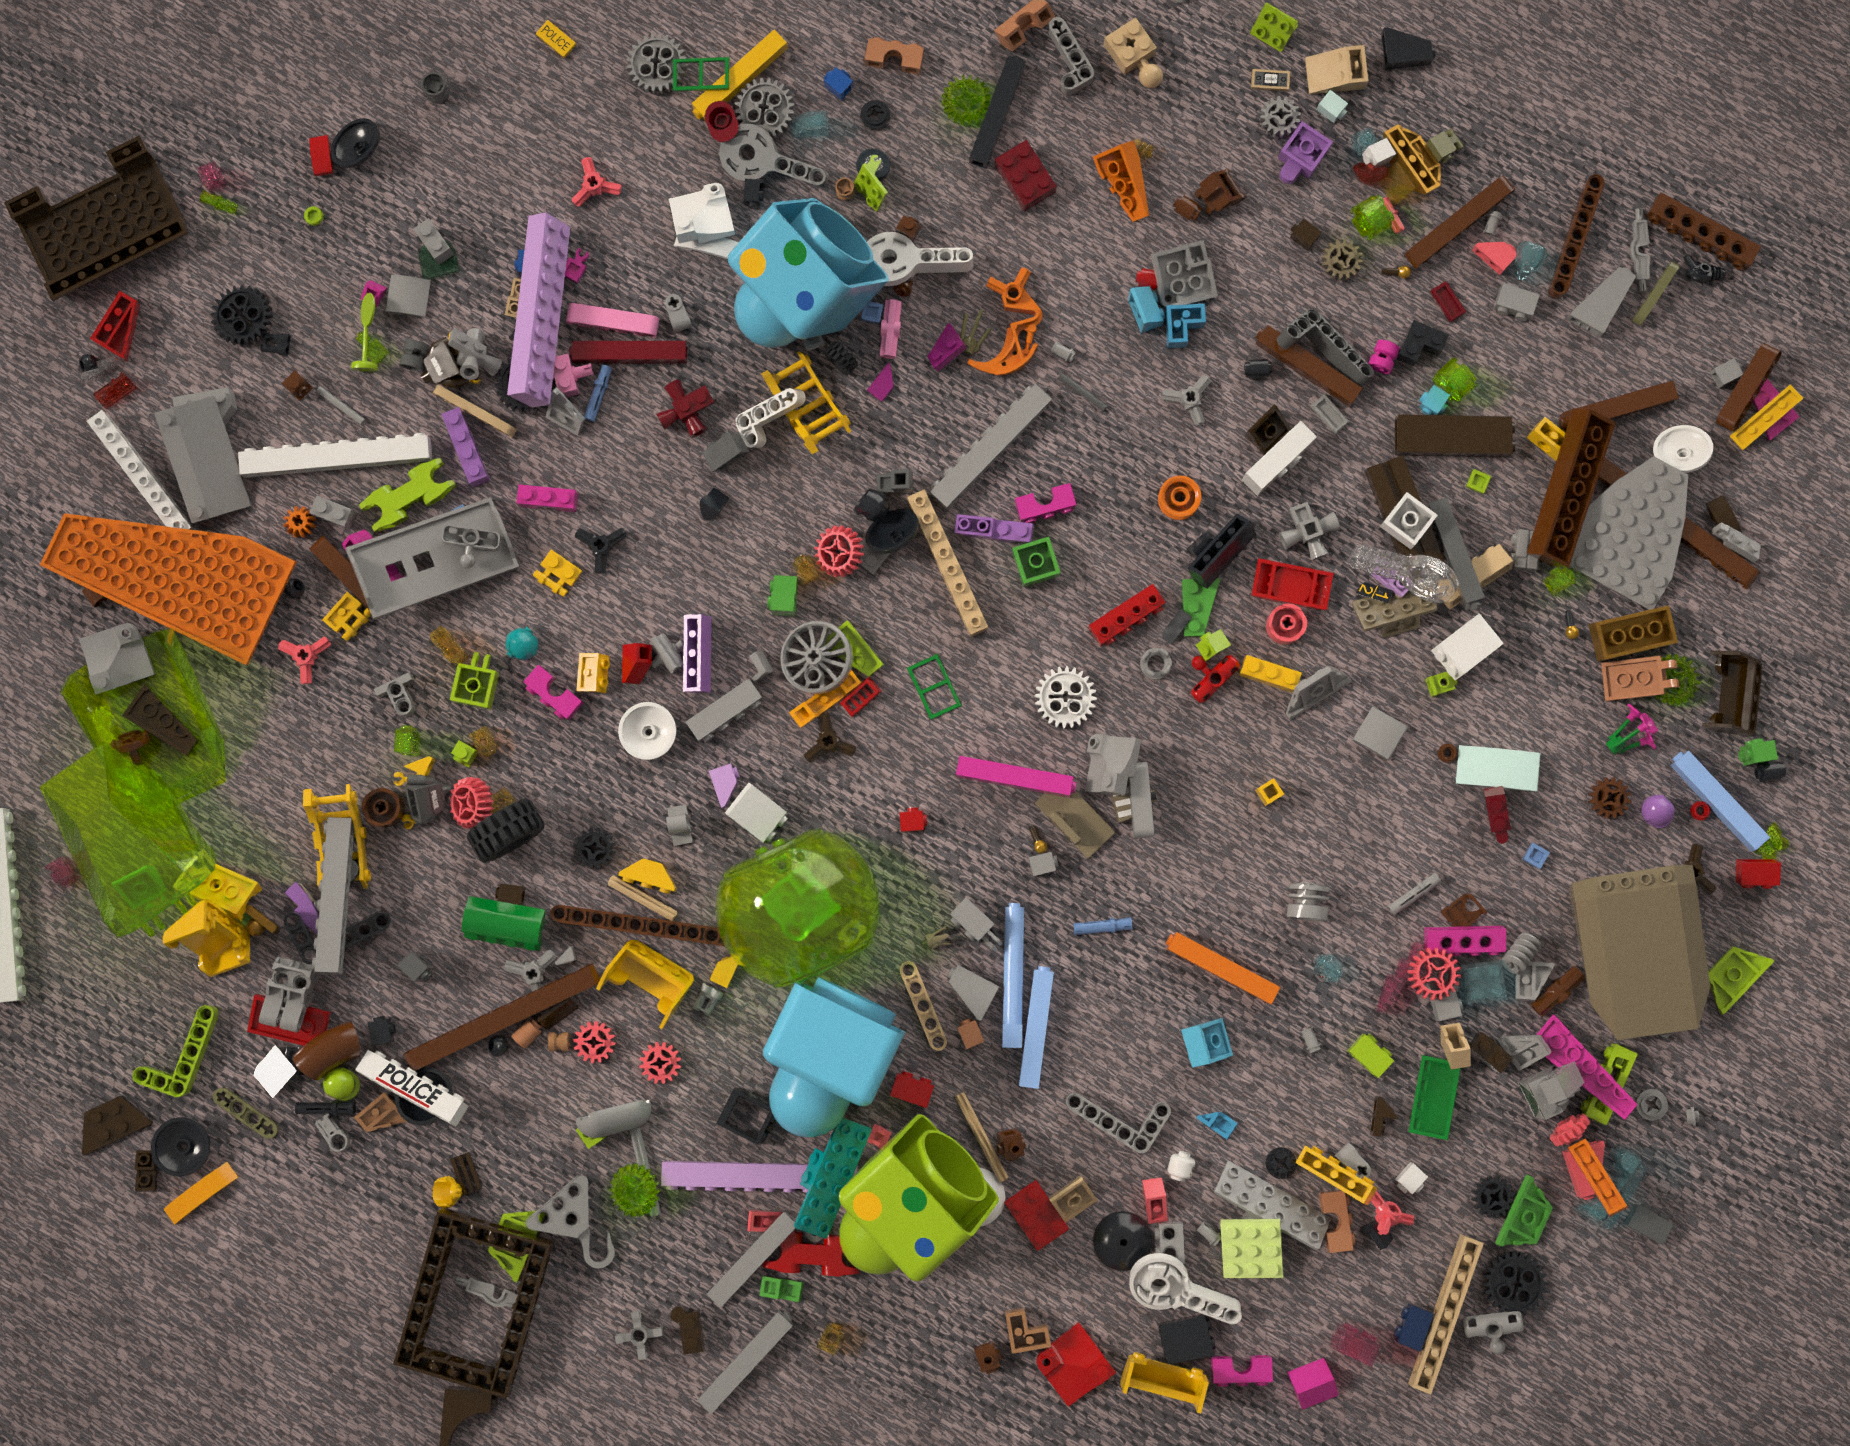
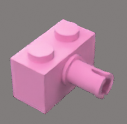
[553,353,594,398]

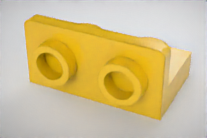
[577,653,610,693]

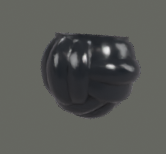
[79,354,99,374]
[284,578,305,599]
[488,1035,509,1057]

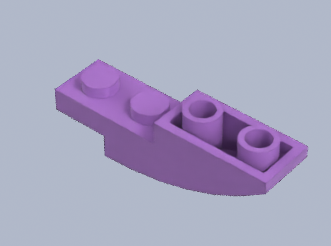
[954,514,1034,543]

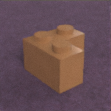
[1005,1308,1051,1354]

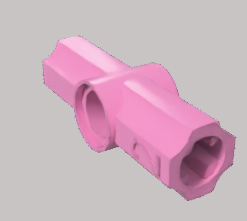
[880,299,902,359]

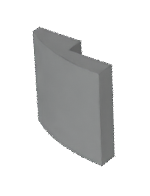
[385,275,431,318]
[1353,707,1408,760]

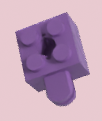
[1278,121,1333,184]

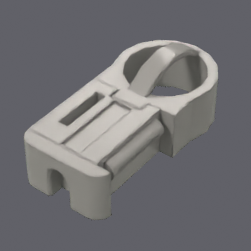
[315,1114,350,1152]

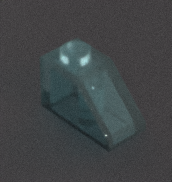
[791,111,829,138]

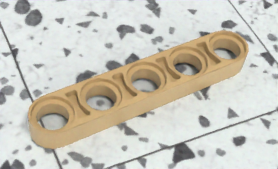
[433,385,517,438]
[900,961,947,1051]

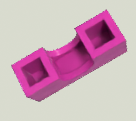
[1015,483,1076,523]
[516,485,578,512]
[523,665,584,720]
[1211,1355,1273,1387]

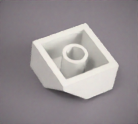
[1380,492,1438,549]

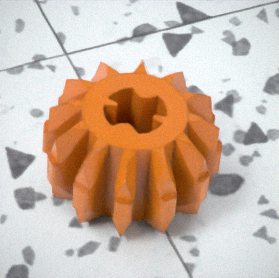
[283,506,316,538]

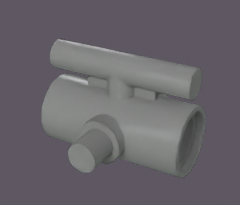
[650,633,684,675]

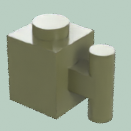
[1426,128,1464,164]

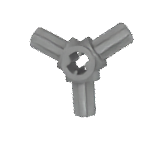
[1162,375,1211,426]
[504,950,556,991]

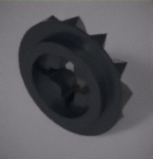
[860,100,890,130]
[1265,1147,1297,1179]

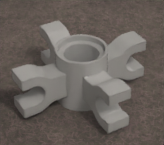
[615,1310,664,1360]

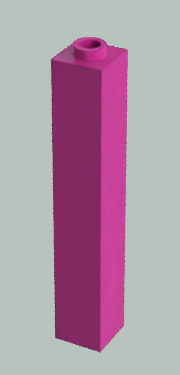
[956,756,1077,798]

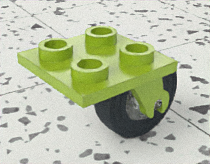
[854,148,890,212]

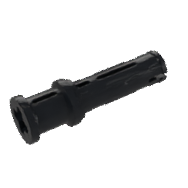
[295,1099,356,1117]

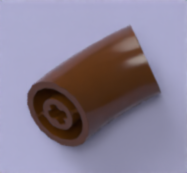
[293,1021,360,1081]

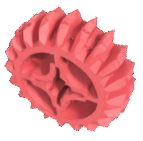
[814,525,865,577]
[449,777,494,829]
[1407,948,1461,1001]

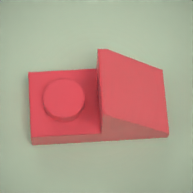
[747,1209,783,1232]

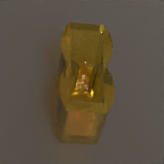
[430,626,468,666]

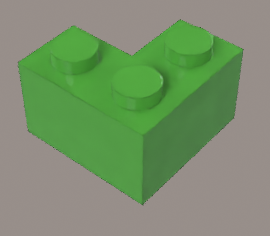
[767,575,798,617]

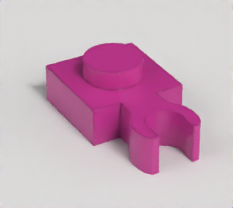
[565,248,589,284]

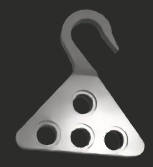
[525,1175,615,1268]

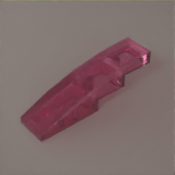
[1375,942,1423,1013]

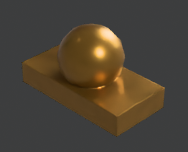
[245,904,280,936]

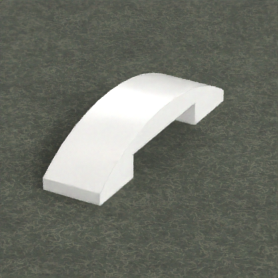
[674,237,739,259]

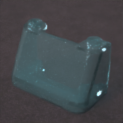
[1575,1145,1647,1229]

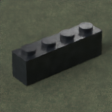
[1188,514,1257,589]

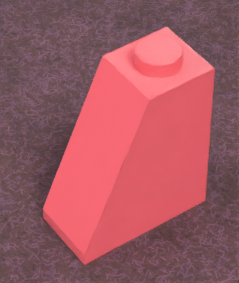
[1562,1140,1605,1200]

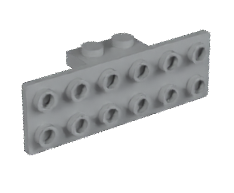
[1214,1161,1331,1250]

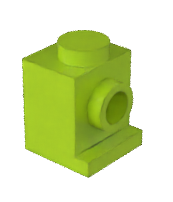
[1425,671,1457,697]
[451,740,479,768]

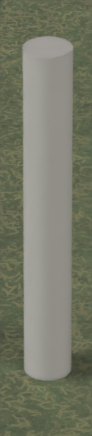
[316,386,366,425]

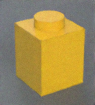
[1255,778,1284,806]

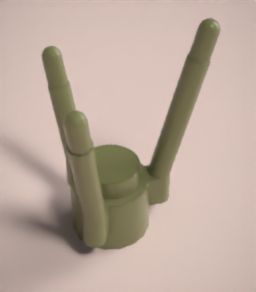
[960,309,991,355]

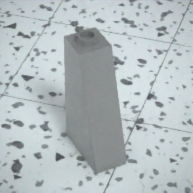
[1567,267,1636,338]

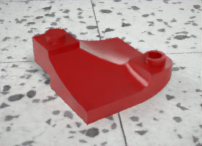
[1036,1322,1116,1407]

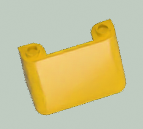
[163,899,250,977]

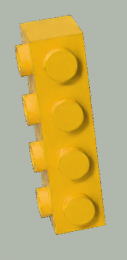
[1296,1146,1378,1205]

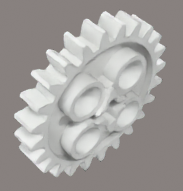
[1034,666,1097,729]

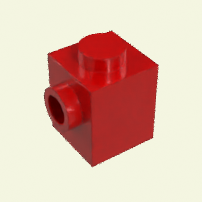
[899,807,927,833]

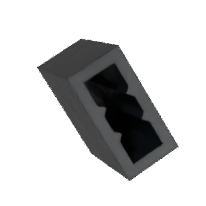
[1157,1314,1216,1365]

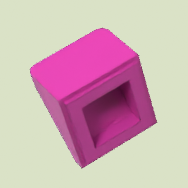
[361,280,387,307]

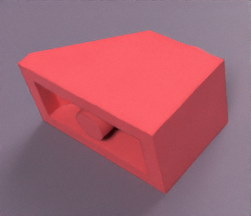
[1472,242,1519,275]
[1142,1178,1168,1224]

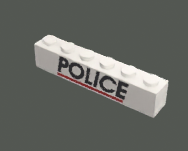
[356,1050,469,1127]

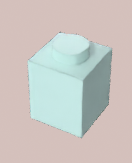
[1316,90,1348,123]

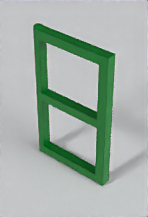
[672,57,730,92]
[907,654,962,720]

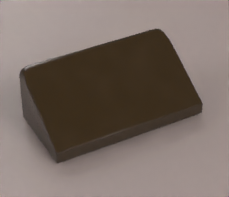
[537,997,579,1030]

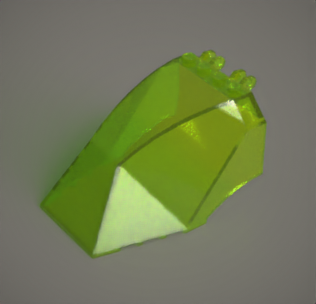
[39,742,216,938]

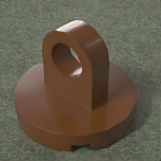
[110,730,150,767]

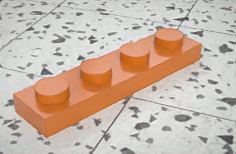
[1568,1138,1628,1217]

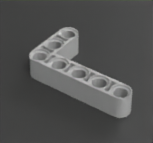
[1065,1093,1171,1153]

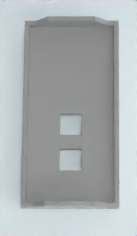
[345,497,519,620]

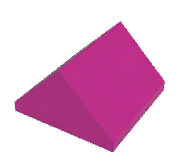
[1287,1358,1338,1410]

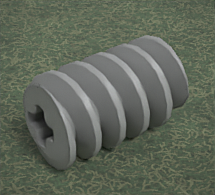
[1501,932,1542,974]

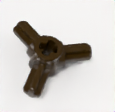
[804,713,856,763]
[1684,844,1716,895]

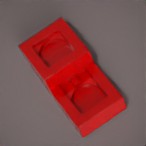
[309,135,333,177]

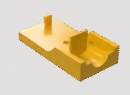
[173,854,262,921]

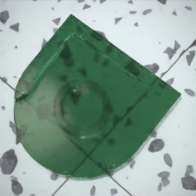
[419,240,461,280]

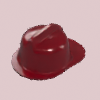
[705,101,739,142]

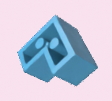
[1165,304,1206,348]

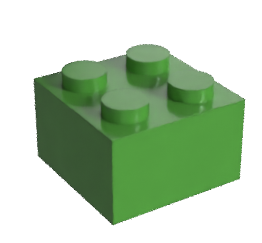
[1012,537,1060,588]

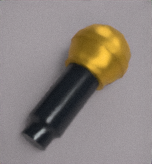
[1565,610,1579,639]

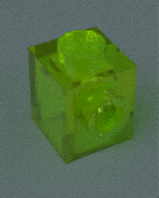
[1543,567,1576,596]

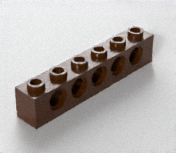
[1645,192,1761,270]

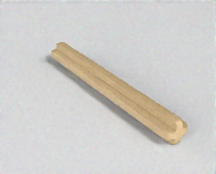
[955,1092,1008,1182]

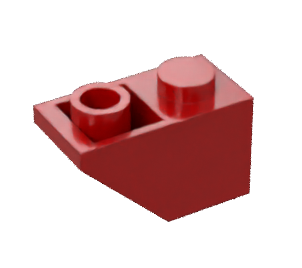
[622,643,652,684]

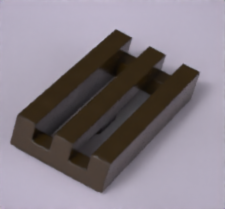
[450,1152,482,1196]

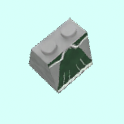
[1518,1066,1570,1120]

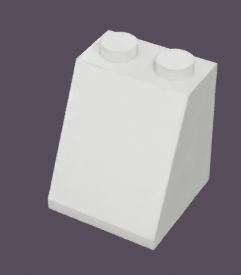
[1431,613,1504,680]
[725,783,788,843]

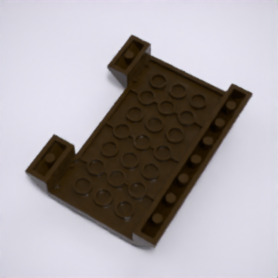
[4,135,189,301]

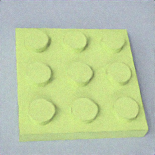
[1220,1219,1283,1278]

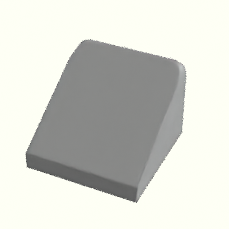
[555,946,577,966]

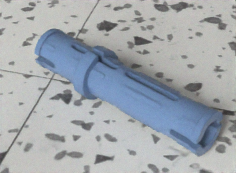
[584,365,613,422]
[1073,917,1133,935]

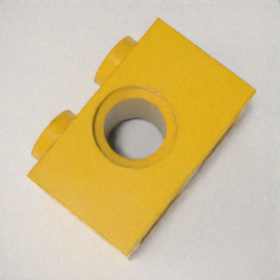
[1526,417,1565,461]

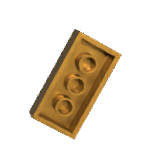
[1588,605,1678,662]

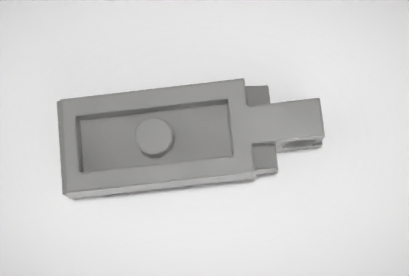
[1712,523,1761,562]

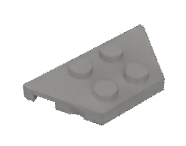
[1286,666,1352,720]

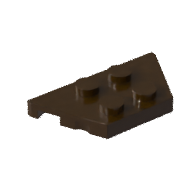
[82,1096,153,1156]

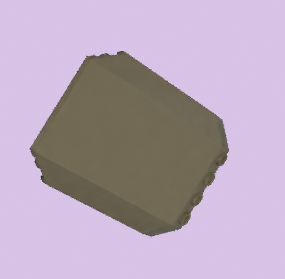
[1569,865,1710,1040]

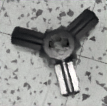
[575,528,627,574]

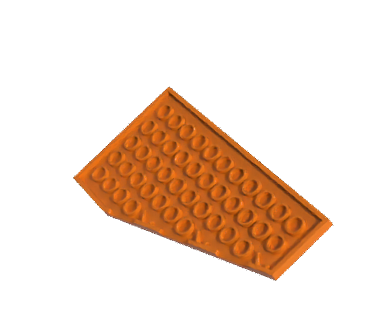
[40,513,297,665]

